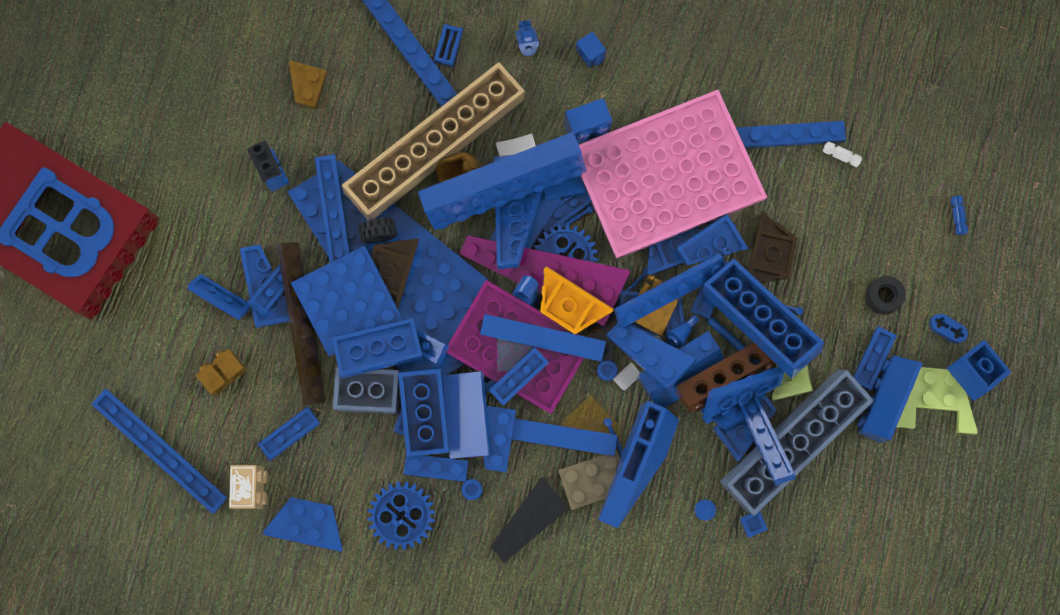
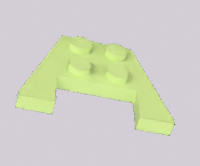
[897,367,977,435]

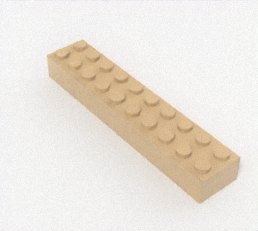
[342,62,525,220]

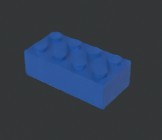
[398,367,449,457]

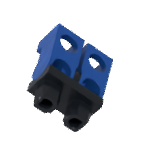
[247,140,289,192]

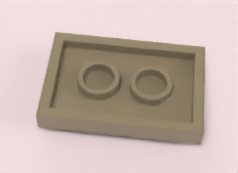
[558,451,620,510]

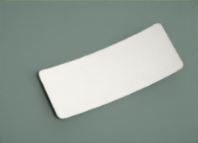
[496,134,536,156]
[613,362,640,391]

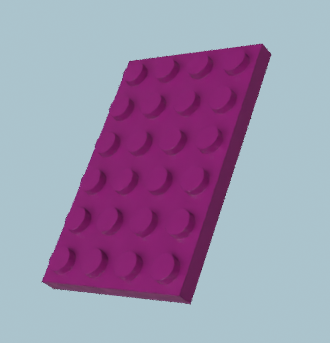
[446,280,584,414]

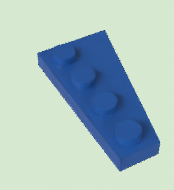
[240,245,289,328]
[702,367,785,424]

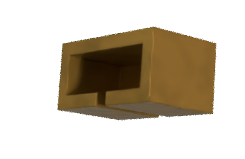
[195,349,247,396]

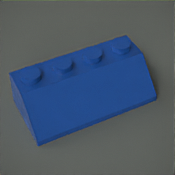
[637,331,724,408]
[857,356,923,443]

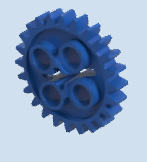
[534,224,599,262]
[367,481,436,550]

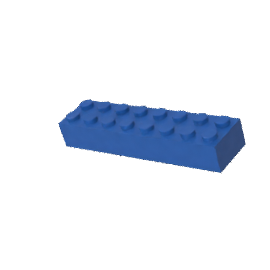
[418,132,587,230]

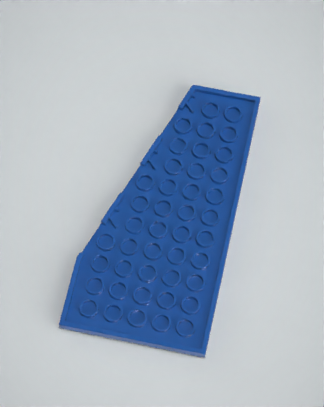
[288,161,488,376]

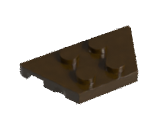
[748,211,798,284]
[371,238,420,310]

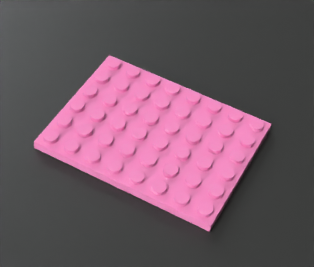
[579,90,767,259]

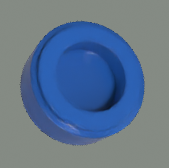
[597,360,618,381]
[462,479,483,500]

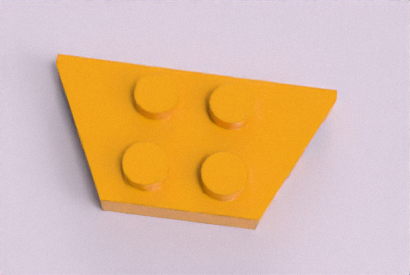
[540,267,614,334]

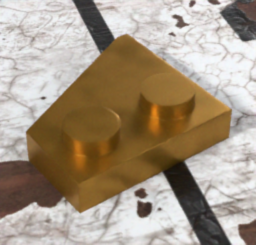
[289,60,327,109]

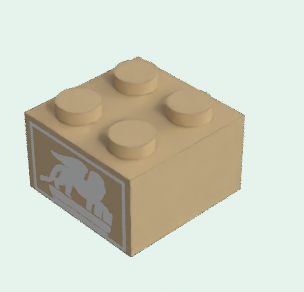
[229,465,267,509]

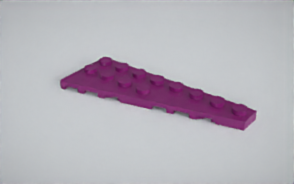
[459,235,631,326]

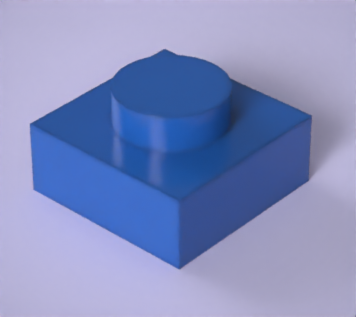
[739,511,768,538]

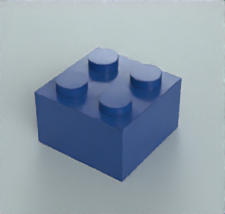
[564,98,612,145]
[946,340,1011,401]

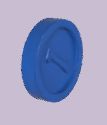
[694,500,716,521]

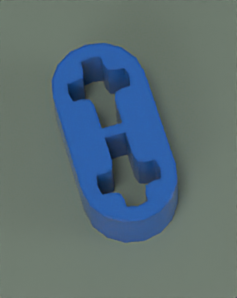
[929,314,968,344]

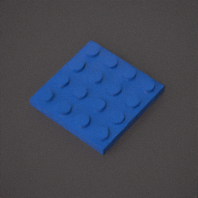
[291,245,403,356]

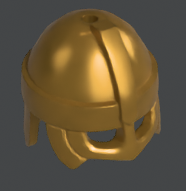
[436,152,483,183]

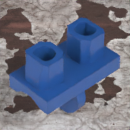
[515,20,539,56]

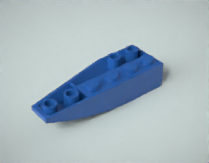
[598,401,679,528]

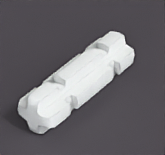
[823,142,862,167]

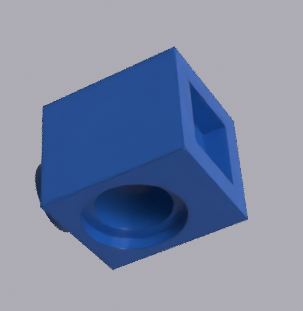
[576,31,606,67]

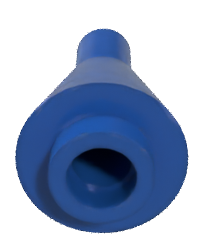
[667,315,699,347]

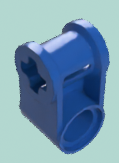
[513,275,539,308]

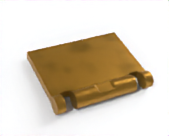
[634,275,679,336]

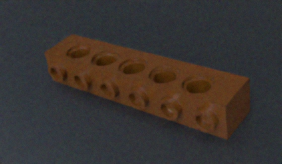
[676,343,777,413]

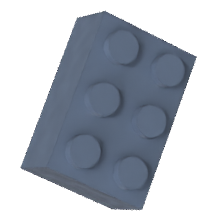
[333,367,400,414]

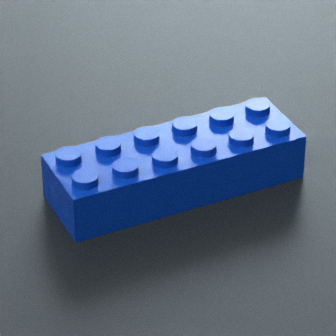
[703,259,824,379]

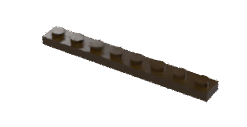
[277,242,325,406]

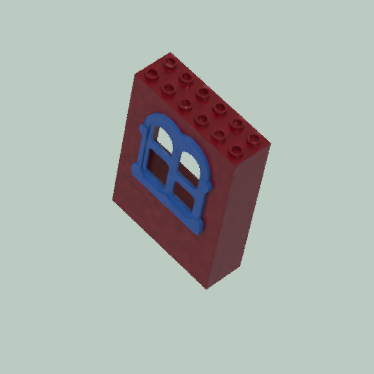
[0,121,159,320]

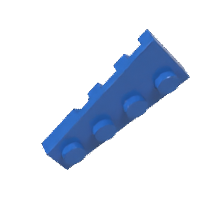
[607,323,696,390]

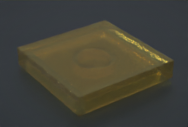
[560,396,619,454]

